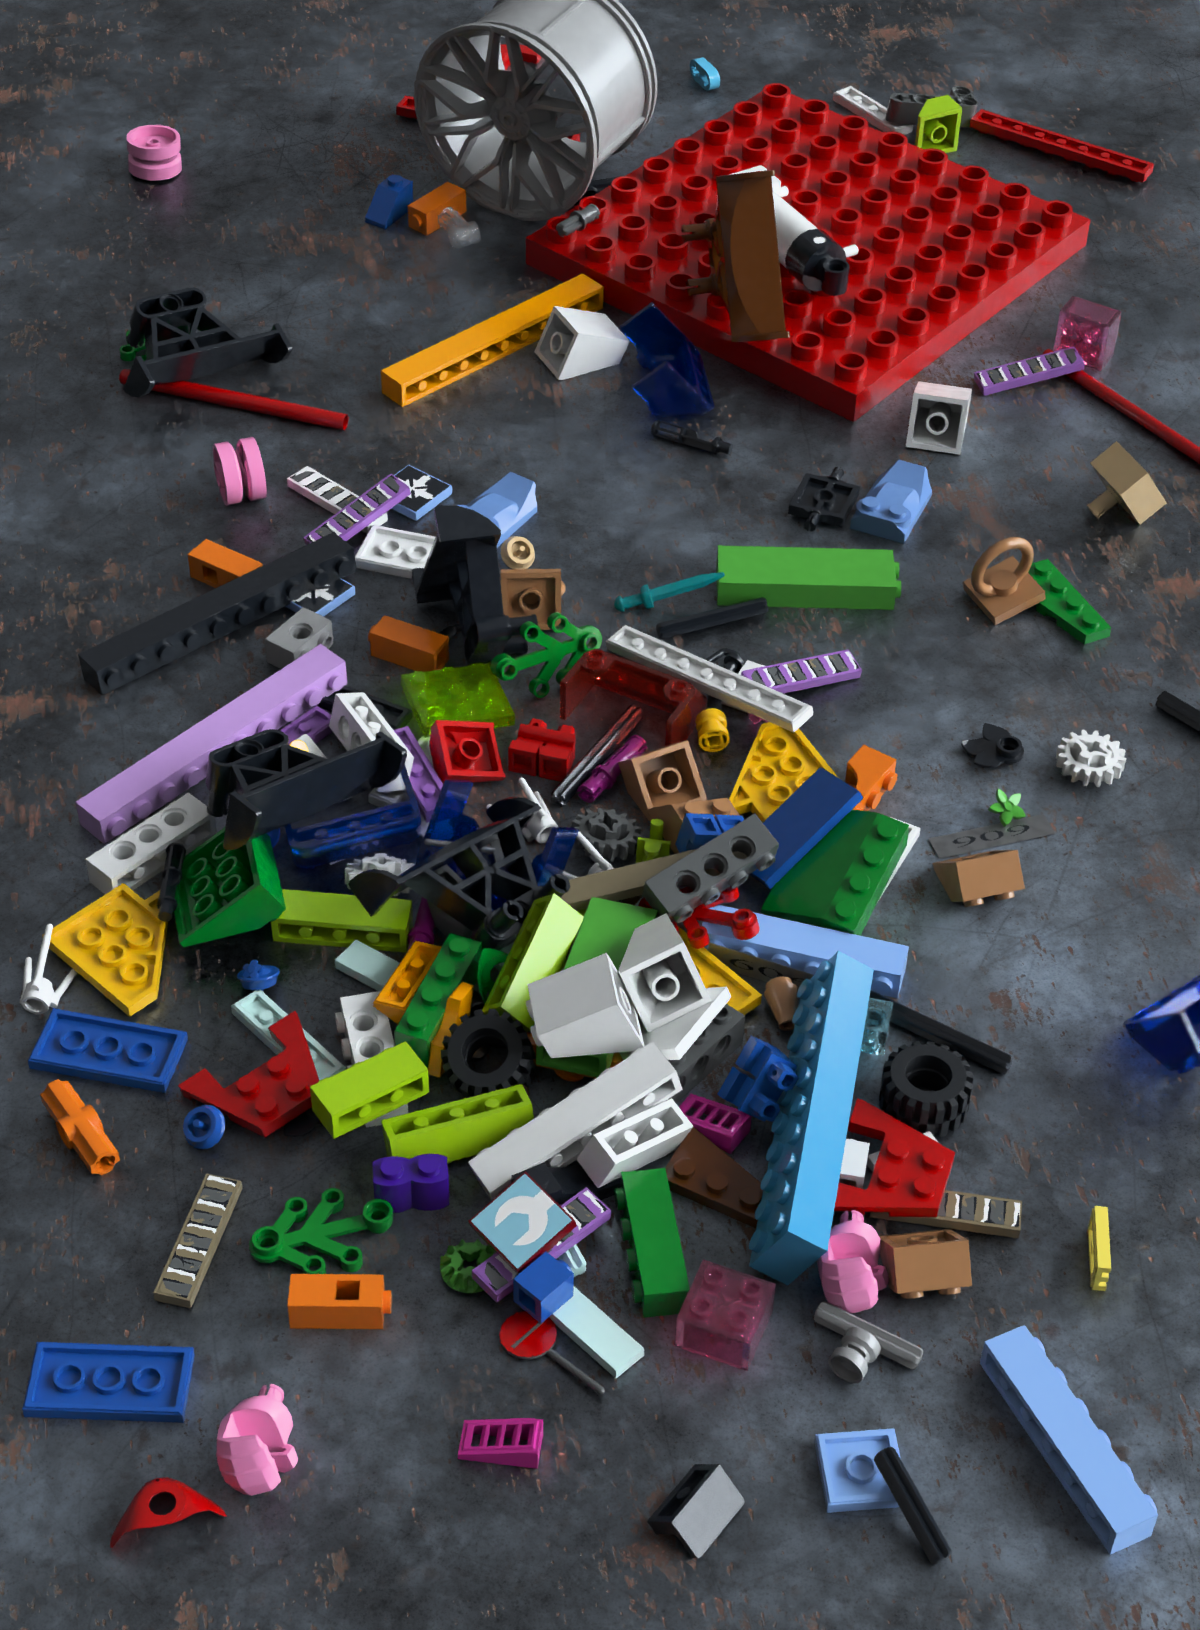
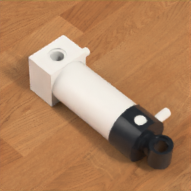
[716,165,859,296]

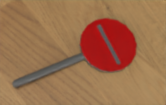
[499,1311,605,1394]

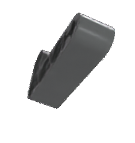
[885,86,978,127]

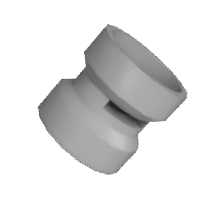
[828,1327,881,1383]

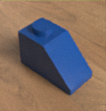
[365,174,413,230]

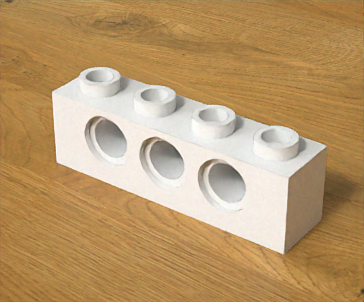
[329,693,414,793]
[86,792,217,894]
[335,991,408,1128]

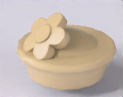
[500,536,535,569]

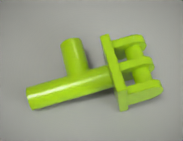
[636,819,671,863]

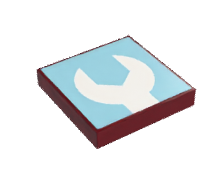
[468,1171,577,1275]

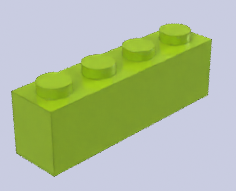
[271,889,413,953]
[482,893,584,1032]
[381,1084,534,1164]

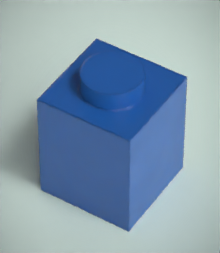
[513,1252,574,1324]

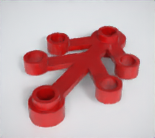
[638,886,760,949]

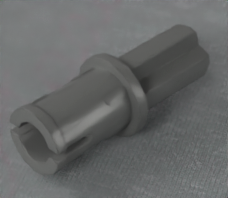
[556,204,600,237]

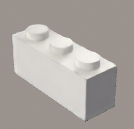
[576,1098,694,1188]

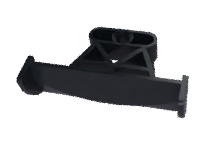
[123,288,293,397]
[412,505,538,664]
[206,729,407,850]
[348,797,570,950]

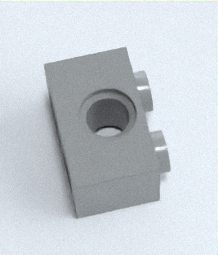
[265,607,334,669]

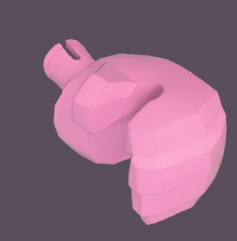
[817,1210,889,1314]
[216,1384,298,1496]

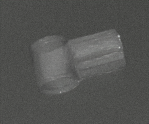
[438,207,481,249]

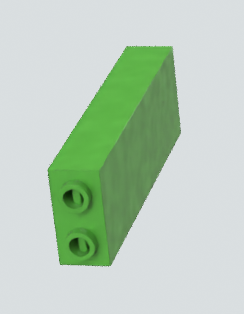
[716,545,901,610]
[536,897,658,1078]

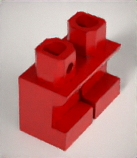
[508,718,576,782]

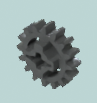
[570,808,642,862]

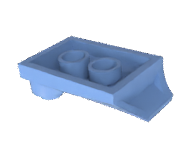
[850,460,932,544]
[457,472,537,548]

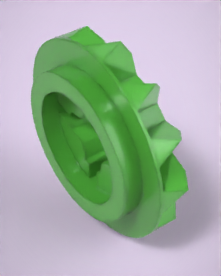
[440,1238,495,1293]

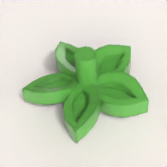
[988,788,1026,827]

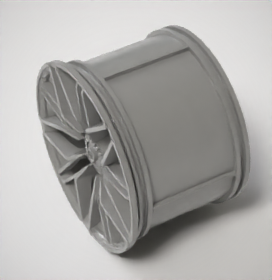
[414,0,657,221]

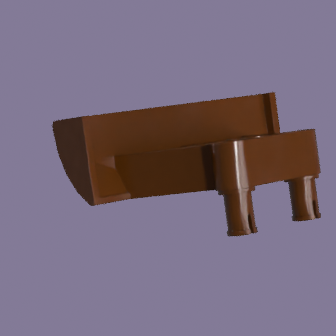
[681,170,790,342]

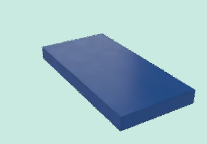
[749,767,863,889]
[28,1008,188,1093]
[22,1342,195,1423]

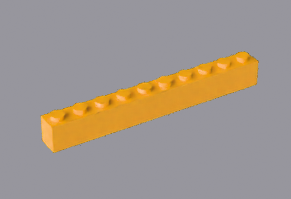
[381,273,604,407]

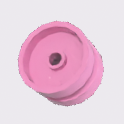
[127,125,182,181]
[212,437,267,506]

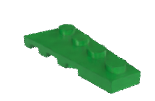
[1028,559,1111,645]

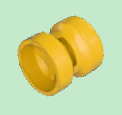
[695,708,730,752]

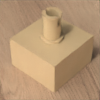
[1087,441,1167,525]

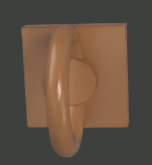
[963,537,1046,625]
[500,569,566,630]

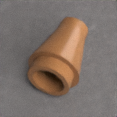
[764,977,798,1031]

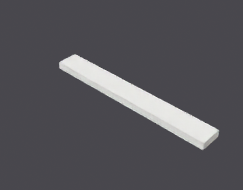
[605,625,813,733]

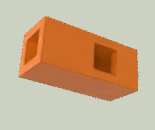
[408,181,467,236]
[188,539,263,588]
[368,615,449,677]
[287,1274,392,1329]

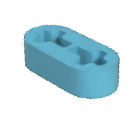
[690,57,720,91]

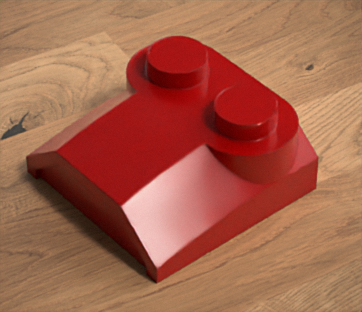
[429,720,506,788]

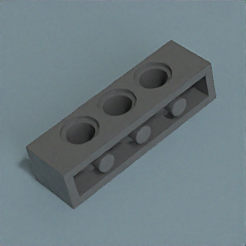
[642,813,779,923]
[666,1004,745,1104]

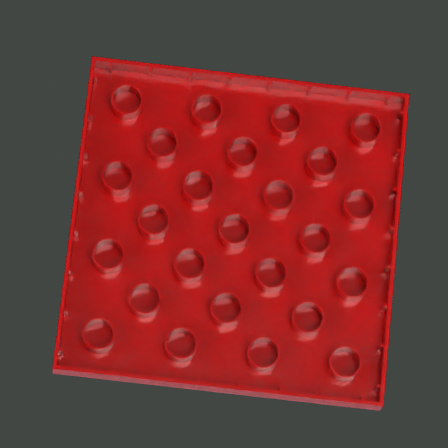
[526,83,1091,422]

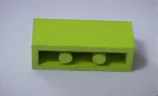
[310,1041,429,1139]

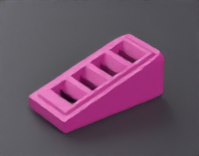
[679,1094,752,1154]
[458,1418,543,1469]

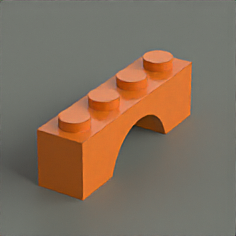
[845,744,898,811]

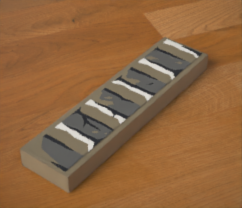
[153,1173,242,1309]
[870,1190,1022,1238]

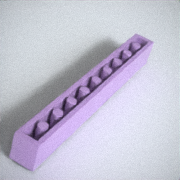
[75,644,348,844]

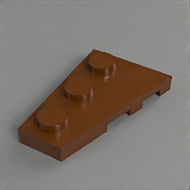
[665,1127,763,1228]

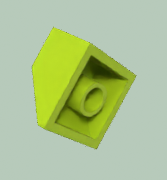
[915,95,962,153]

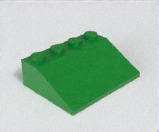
[761,810,909,936]
[174,826,286,947]

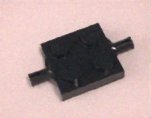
[788,467,860,531]

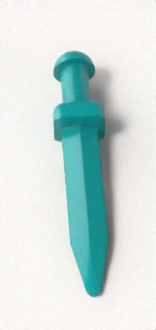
[614,572,725,612]

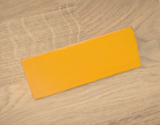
[373,941,442,1024]

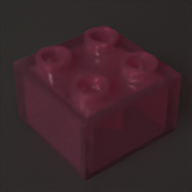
[1053,296,1122,371]
[674,1259,776,1371]

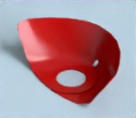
[110,1477,226,1548]

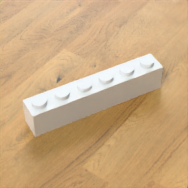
[468,1041,683,1201]

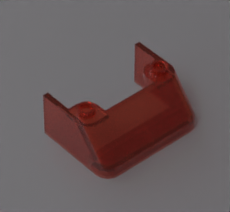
[560,649,707,746]

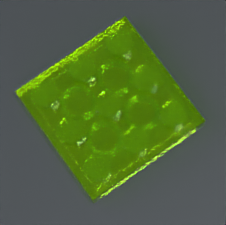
[401,663,515,738]

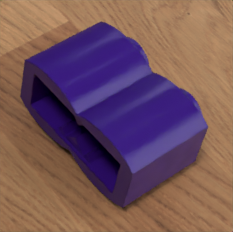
[372,1154,449,1213]

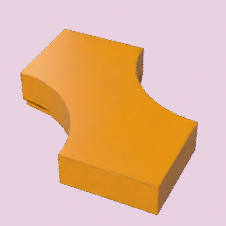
[428,982,474,1078]

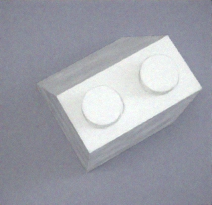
[534,306,630,380]
[906,381,972,455]
[618,913,712,1032]
[526,953,644,1058]

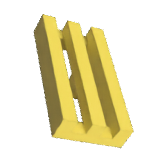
[1087,1206,1111,1291]

